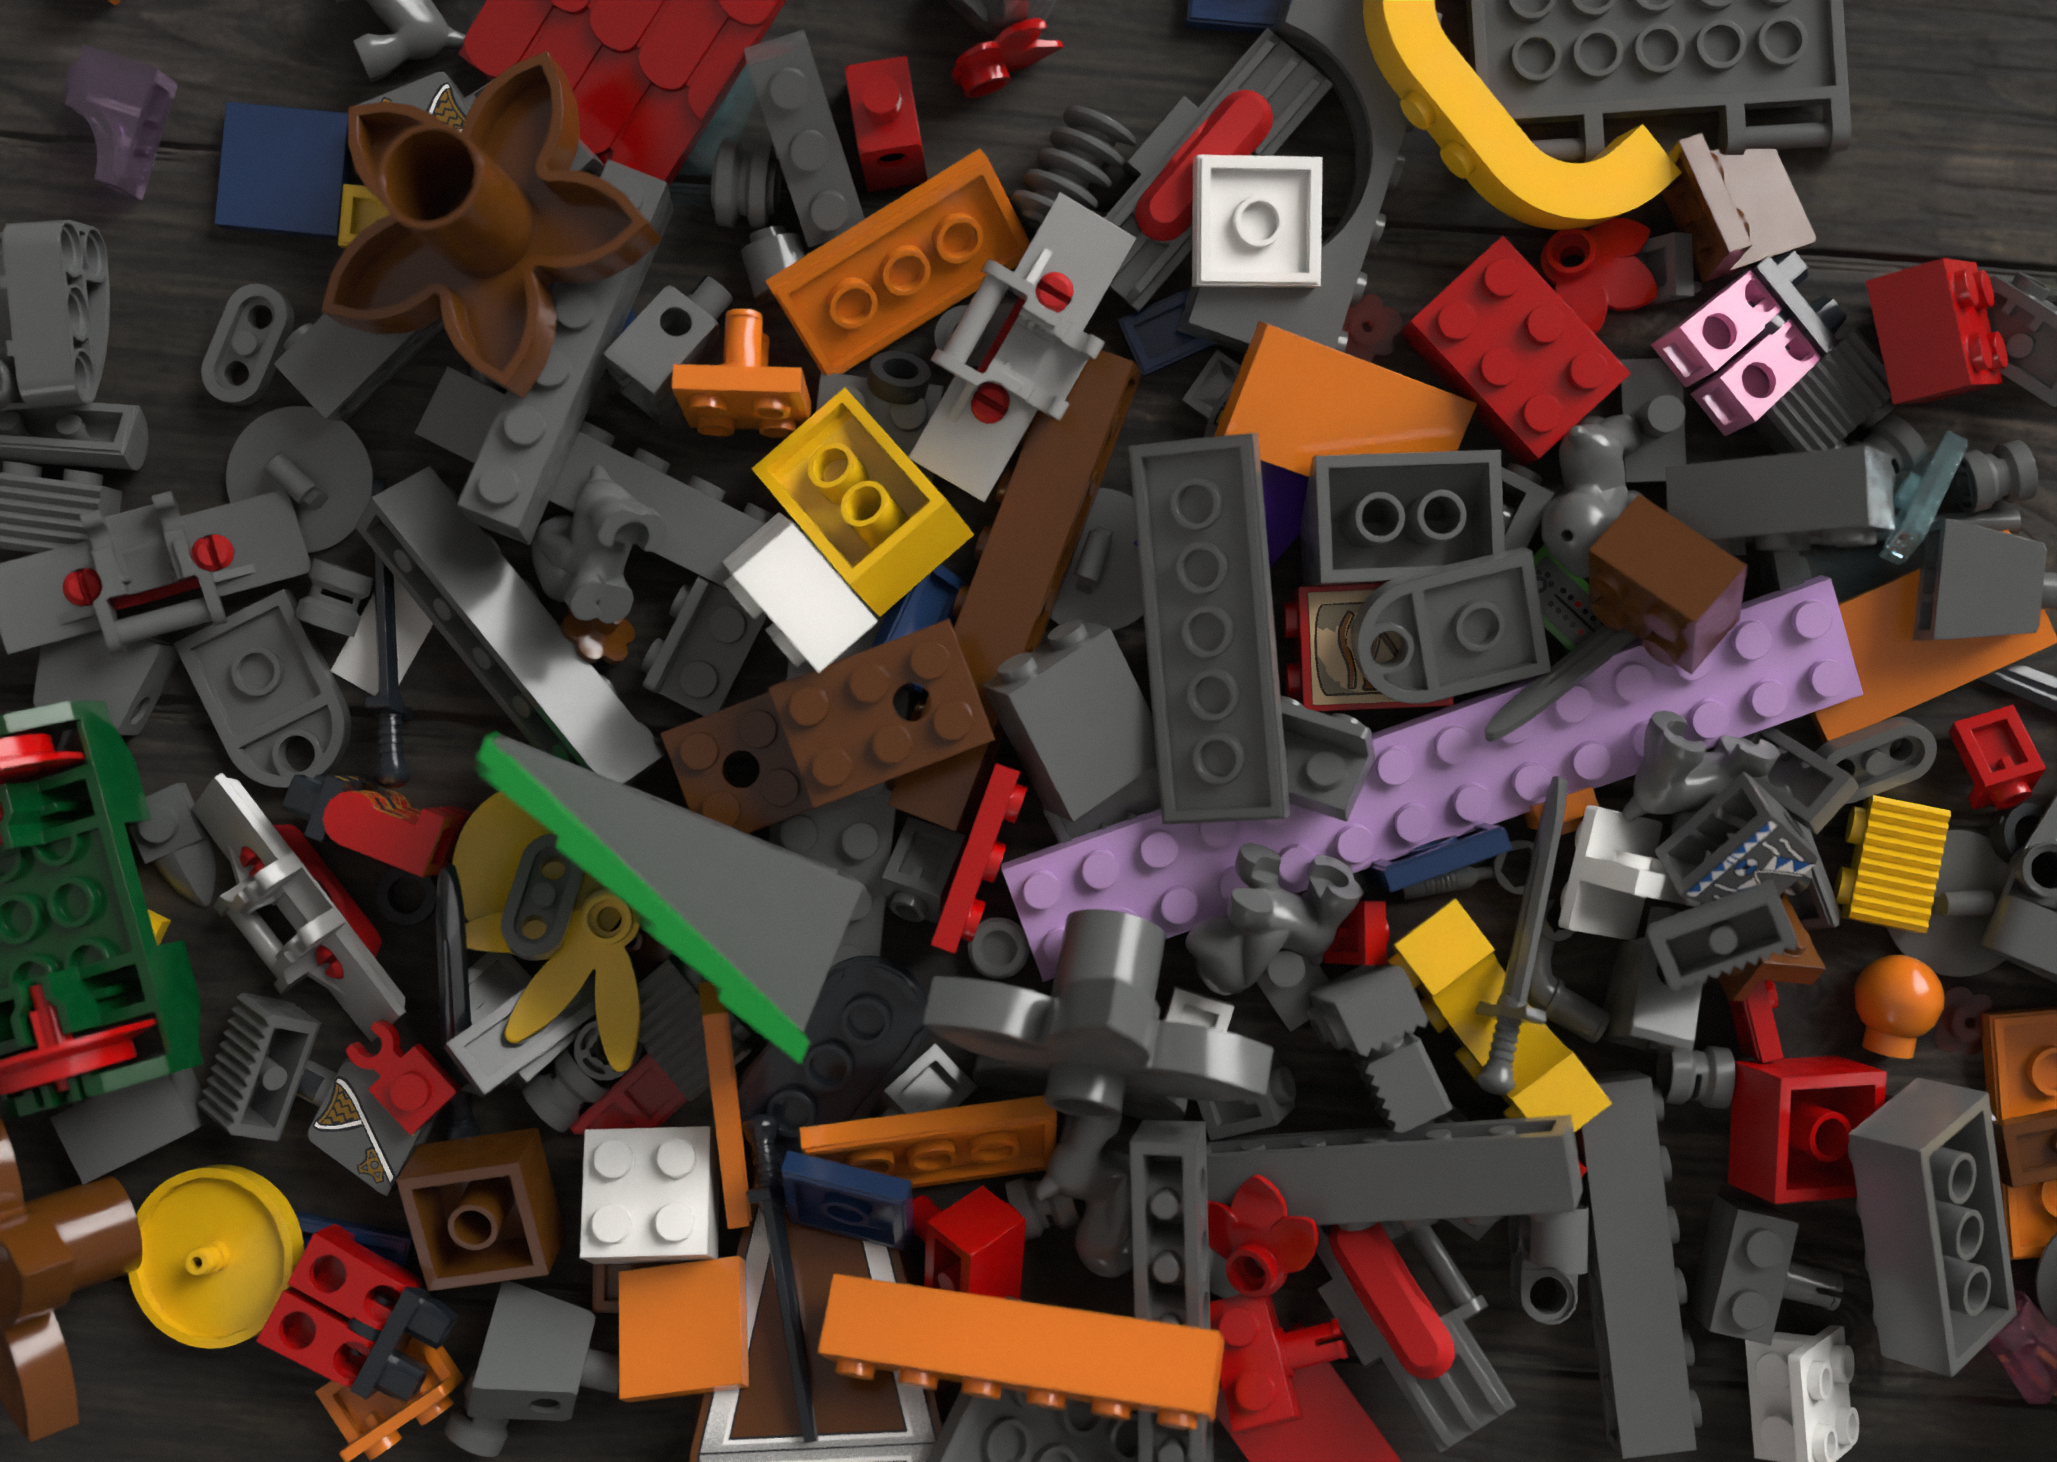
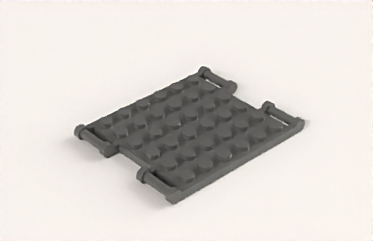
[1466,0,1851,163]

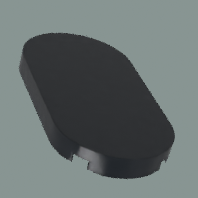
[737,956,929,1170]

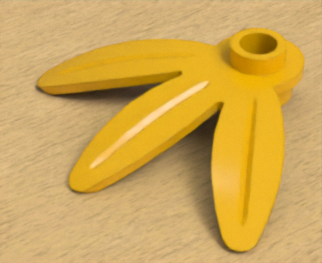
[466,888,641,1072]

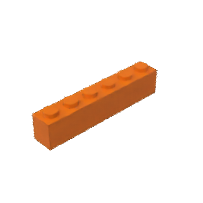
[818,1274,1224,1430]

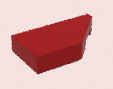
[569,1053,687,1134]

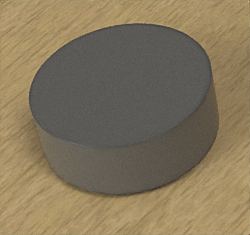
[968,916,1029,979]

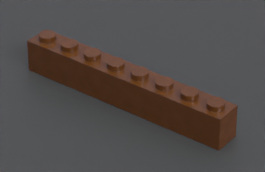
[887,350,1142,833]

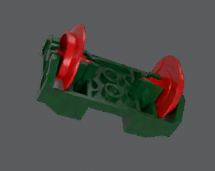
[0,701,204,1121]

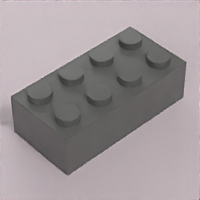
[1848,1077,2017,1378]

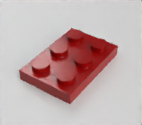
[931,762,1028,953]

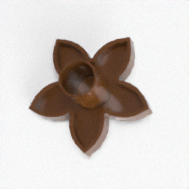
[321,51,662,399]
[0,1117,143,1443]

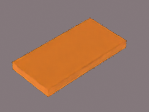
[765,148,1031,376]
[1214,321,1477,477]
[1809,530,2057,744]
[1980,1006,2057,1260]
[800,1095,1057,1188]

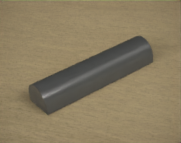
[0,402,148,470]

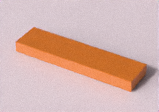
[698,981,752,1229]

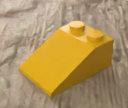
[751,387,974,617]

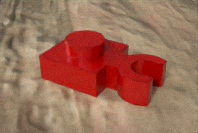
[346,1019,463,1136]

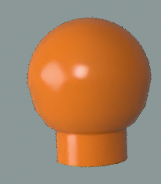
[1854,955,1945,1059]

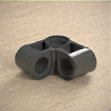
[1508,1205,1589,1325]

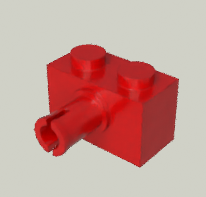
[912,1185,1026,1300]
[1210,1294,1349,1434]

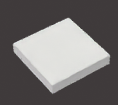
[1192,155,1322,288]

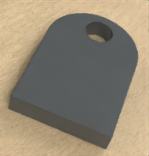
[1351,547,1551,704]
[173,589,351,788]

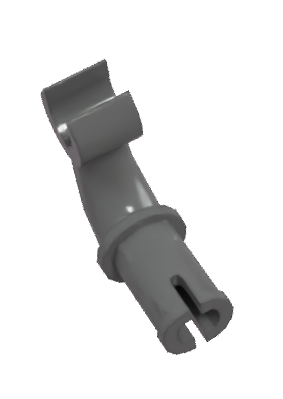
[1527,899,1611,1043]

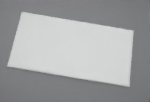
[330,576,433,696]

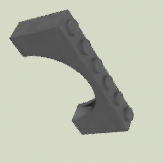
[1176,0,1443,355]

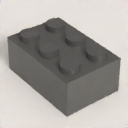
[1665,445,1895,557]

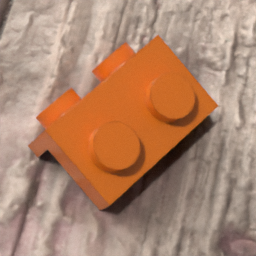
[315,1337,464,1462]

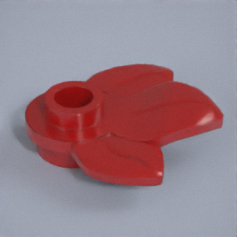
[951,18,1064,98]
[1541,218,1658,334]
[1208,1174,1318,1297]

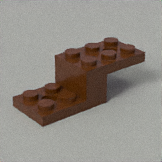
[660,619,995,833]

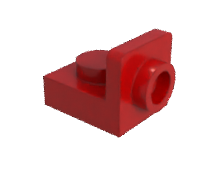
[1948,705,2046,810]
[1324,901,1390,965]

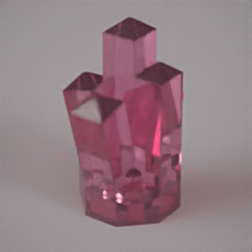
[1986,1290,2057,1404]

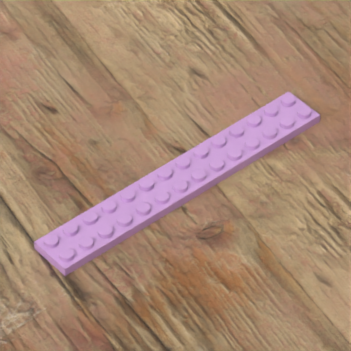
[1001,575,1864,982]

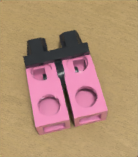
[1651,250,1847,436]

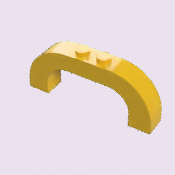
[1363,0,1682,230]

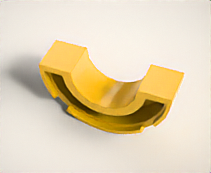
[1387,898,1612,1132]

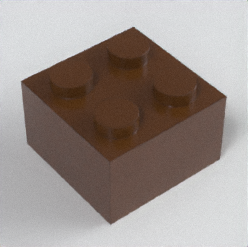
[1589,494,1747,674]
[396,1127,567,1291]

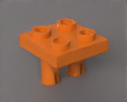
[672,309,813,438]

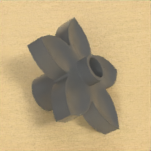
[923,909,1273,1121]

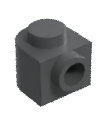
[740,225,807,306]

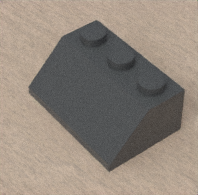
[1300,450,1505,587]

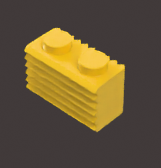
[1833,795,1951,933]

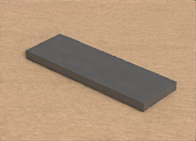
[1129,433,1290,824]

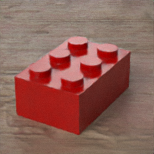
[1399,236,1631,467]

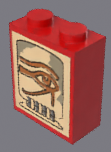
[1282,583,1454,711]

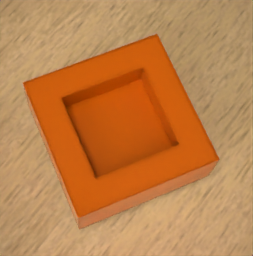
[1523,786,1599,835]

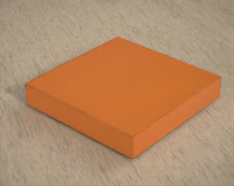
[619,1256,749,1403]

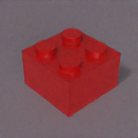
[1866,258,2008,405]
[1728,1055,1887,1204]

